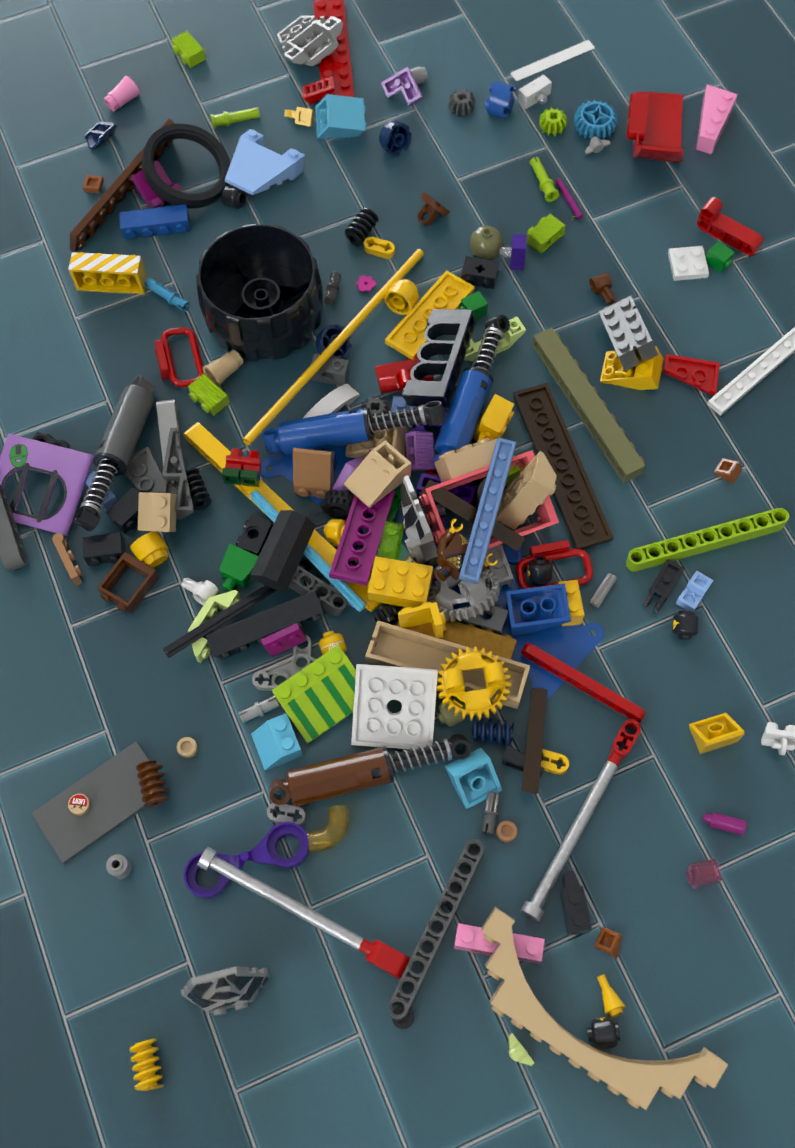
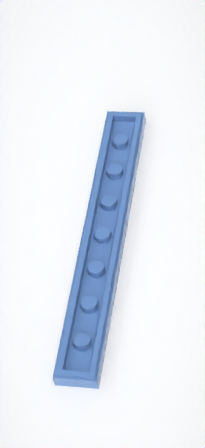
[459,437,517,584]

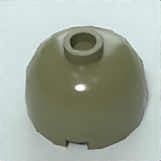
[470,225,503,260]

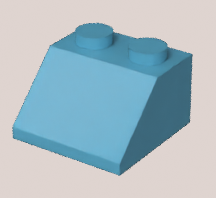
[251,713,303,771]
[445,748,503,809]

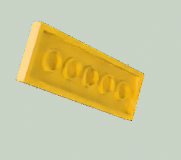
[385,270,475,361]

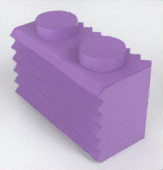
[405,431,435,471]

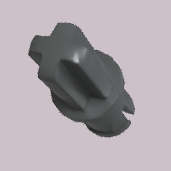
[481,792,500,835]

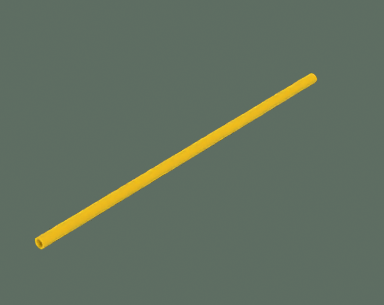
[243,249,424,445]

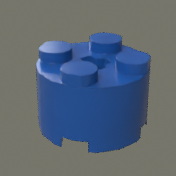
[485,81,516,119]

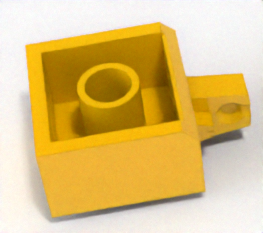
[473,394,514,442]

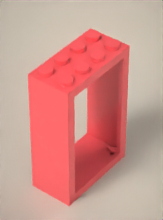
[418,450,559,549]

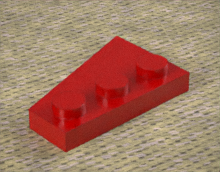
[663,354,720,396]

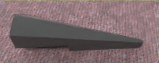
[162,428,194,520]

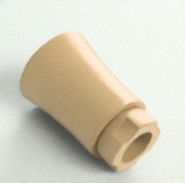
[203,350,243,387]

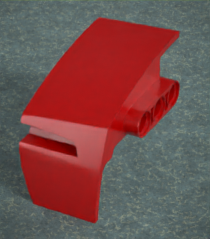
[626,91,683,163]

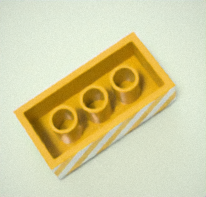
[68,252,148,294]

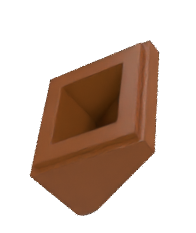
[714,458,742,483]

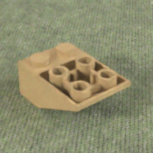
[344,440,411,508]

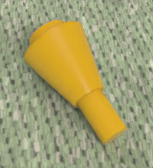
[597,974,626,1018]

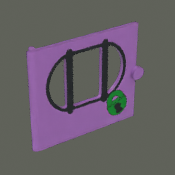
[0,433,94,537]

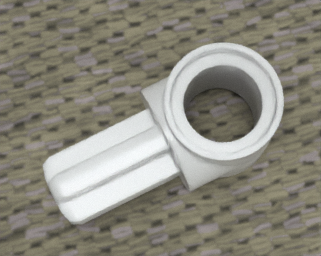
[181,578,219,605]

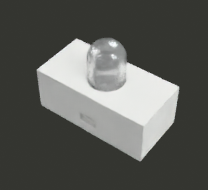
[518,75,552,109]

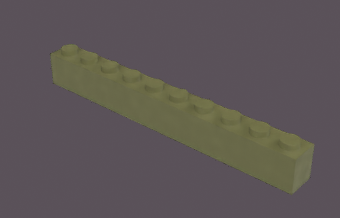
[532,327,646,483]

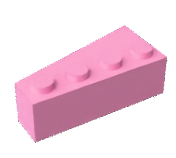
[696,84,738,155]

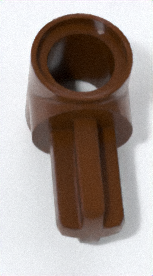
[589,272,616,305]

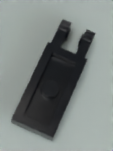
[643,559,685,613]

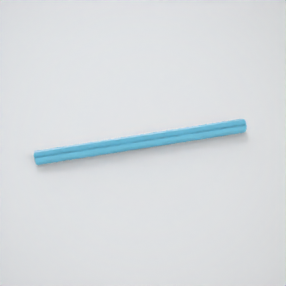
[250,490,366,612]

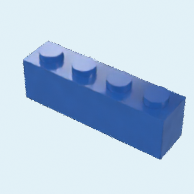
[119,205,190,239]

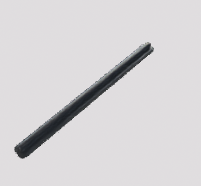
[163,560,312,658]

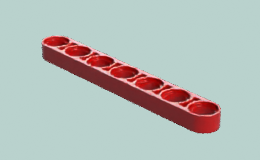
[521,643,646,723]

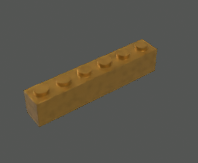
[397,607,517,660]

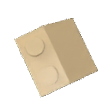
[138,492,177,532]

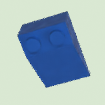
[506,584,571,636]

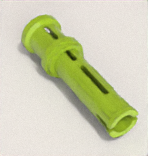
[210,107,260,130]
[530,157,559,202]

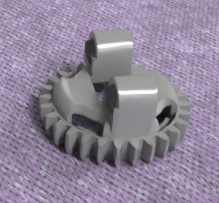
[428,565,500,622]

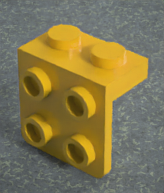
[398,602,446,639]

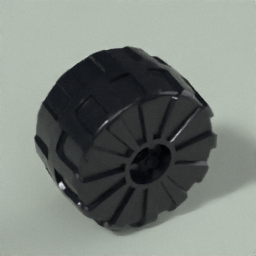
[196,224,323,361]

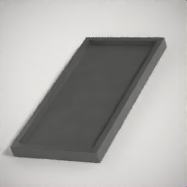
[31,741,170,864]

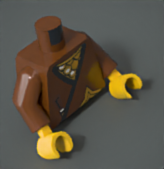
[436,519,498,581]

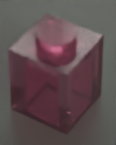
[686,859,722,889]

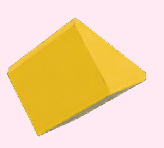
[689,713,744,754]

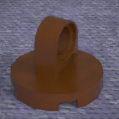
[417,192,450,226]

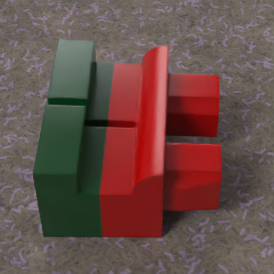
[221,448,262,487]

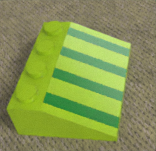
[271,645,356,743]

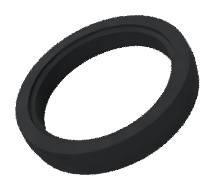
[142,124,230,208]

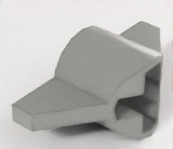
[585,137,611,155]

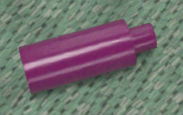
[702,812,746,836]

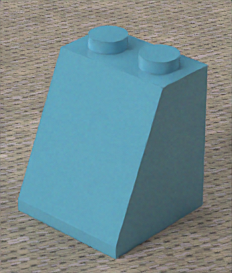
[315,94,367,139]

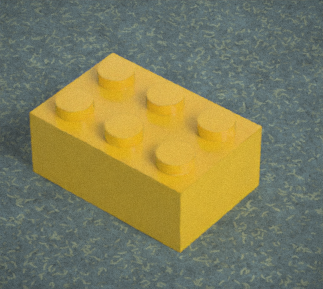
[367,556,433,608]

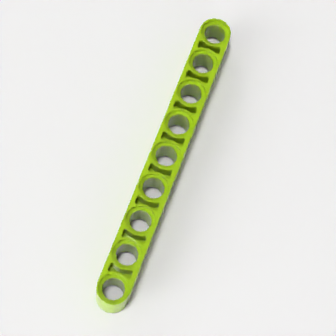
[626,508,789,572]

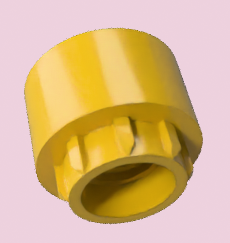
[384,279,419,315]
[130,531,168,568]

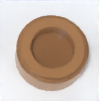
[496,821,517,843]

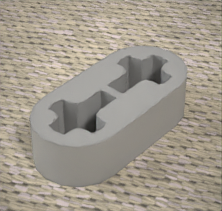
[267,803,306,826]

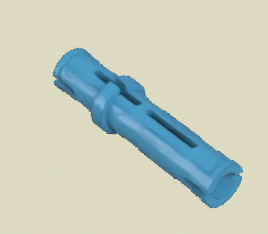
[144,277,190,312]

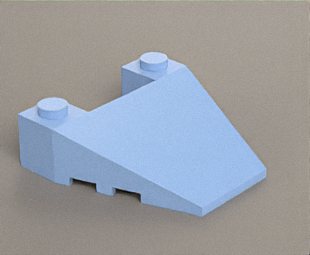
[225,129,305,195]

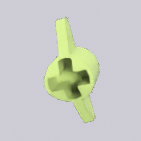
[508,1033,534,1066]

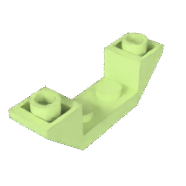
[464,317,526,362]
[188,590,241,663]

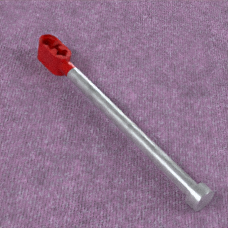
[520,719,641,922]
[197,847,411,979]

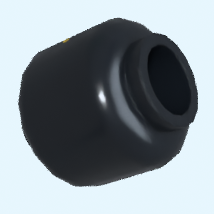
[221,185,246,209]
[527,556,553,586]
[672,611,699,640]
[587,1017,621,1049]

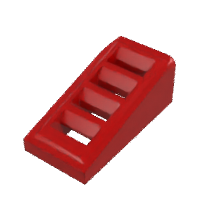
[302,76,336,105]

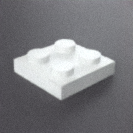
[668,246,709,281]

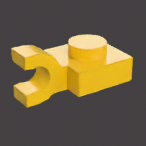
[284,107,314,127]

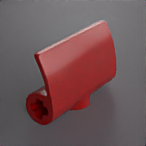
[375,358,434,394]

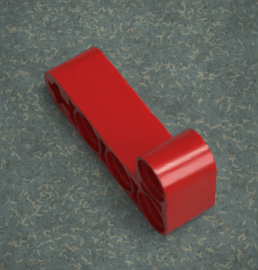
[697,197,763,256]

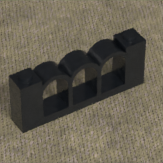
[402,309,477,408]

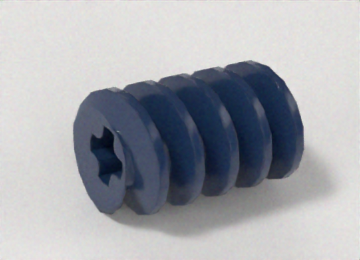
[472,716,514,746]

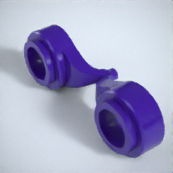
[183,822,310,899]

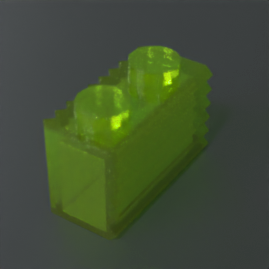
[377,521,403,560]

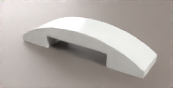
[303,384,360,418]

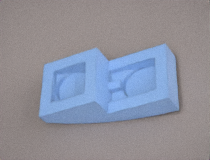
[675,571,713,612]

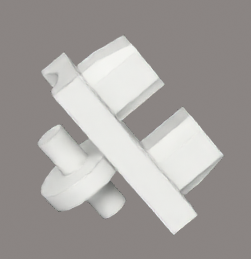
[761,722,795,756]

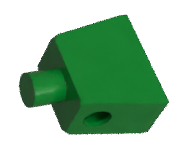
[219,544,259,592]

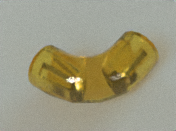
[308,805,349,853]

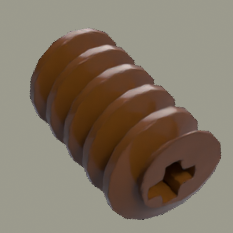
[136,760,169,807]

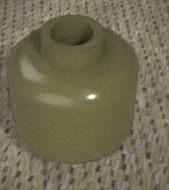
[436,697,466,727]

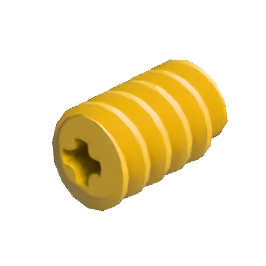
[129,1039,164,1091]

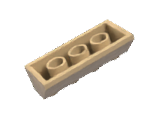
[496,451,557,530]

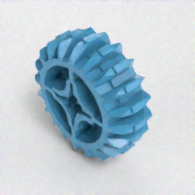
[574,99,618,140]

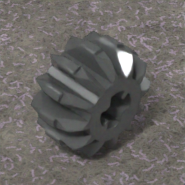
[448,88,476,117]
[361,395,391,416]

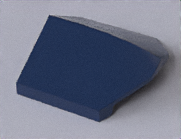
[84,121,117,150]

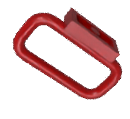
[155,327,204,387]
[516,540,593,589]

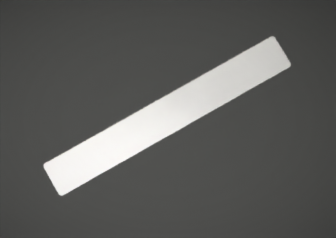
[511,40,595,81]

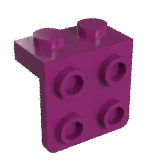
[132,161,181,208]
[261,623,307,657]

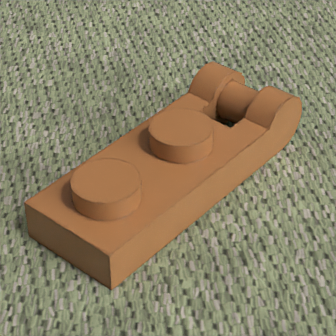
[52,533,83,586]

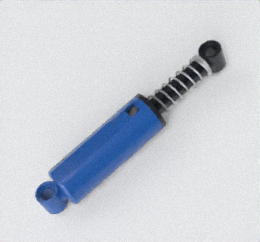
[433,315,510,468]
[262,401,445,455]

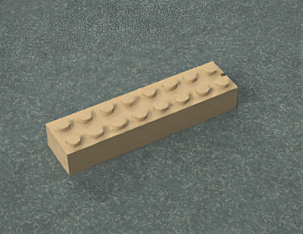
[365,621,530,709]

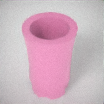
[104,76,141,112]

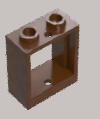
[97,552,159,613]

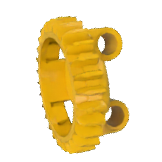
[436,646,511,721]

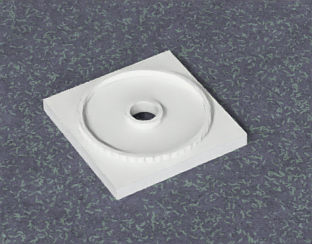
[351,664,438,749]

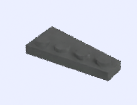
[124,447,164,493]

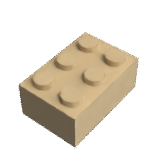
[434,438,497,483]

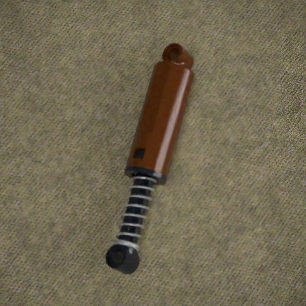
[269,734,471,807]

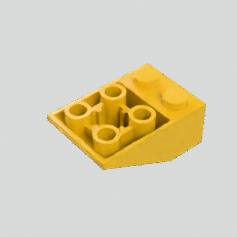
[600,347,664,390]

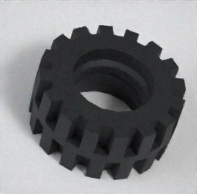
[322,490,354,520]

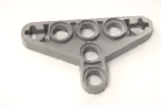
[252,635,316,691]

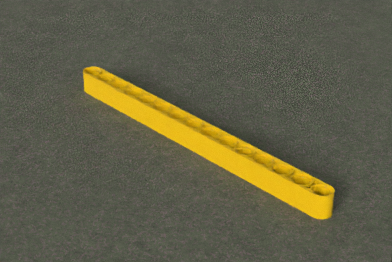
[183,422,382,612]

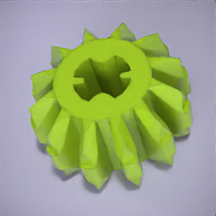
[539,107,567,136]

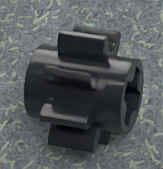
[374,604,398,625]

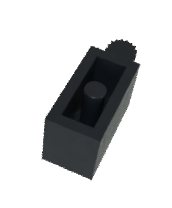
[559,870,592,936]

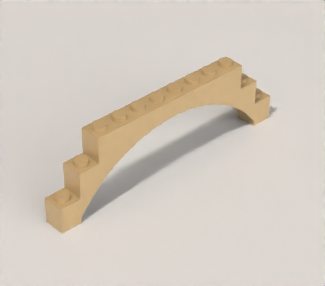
[481,907,728,1110]

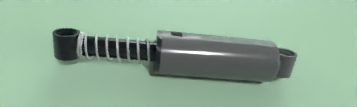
[73,375,155,532]

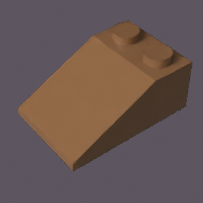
[293,448,335,499]

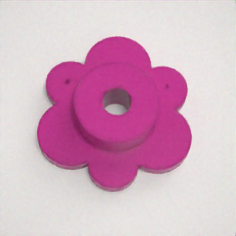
[356,275,376,292]

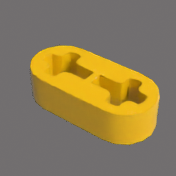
[364,237,395,259]
[541,749,569,775]

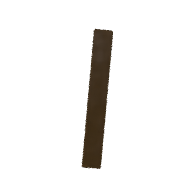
[422,480,525,551]
[522,688,547,794]

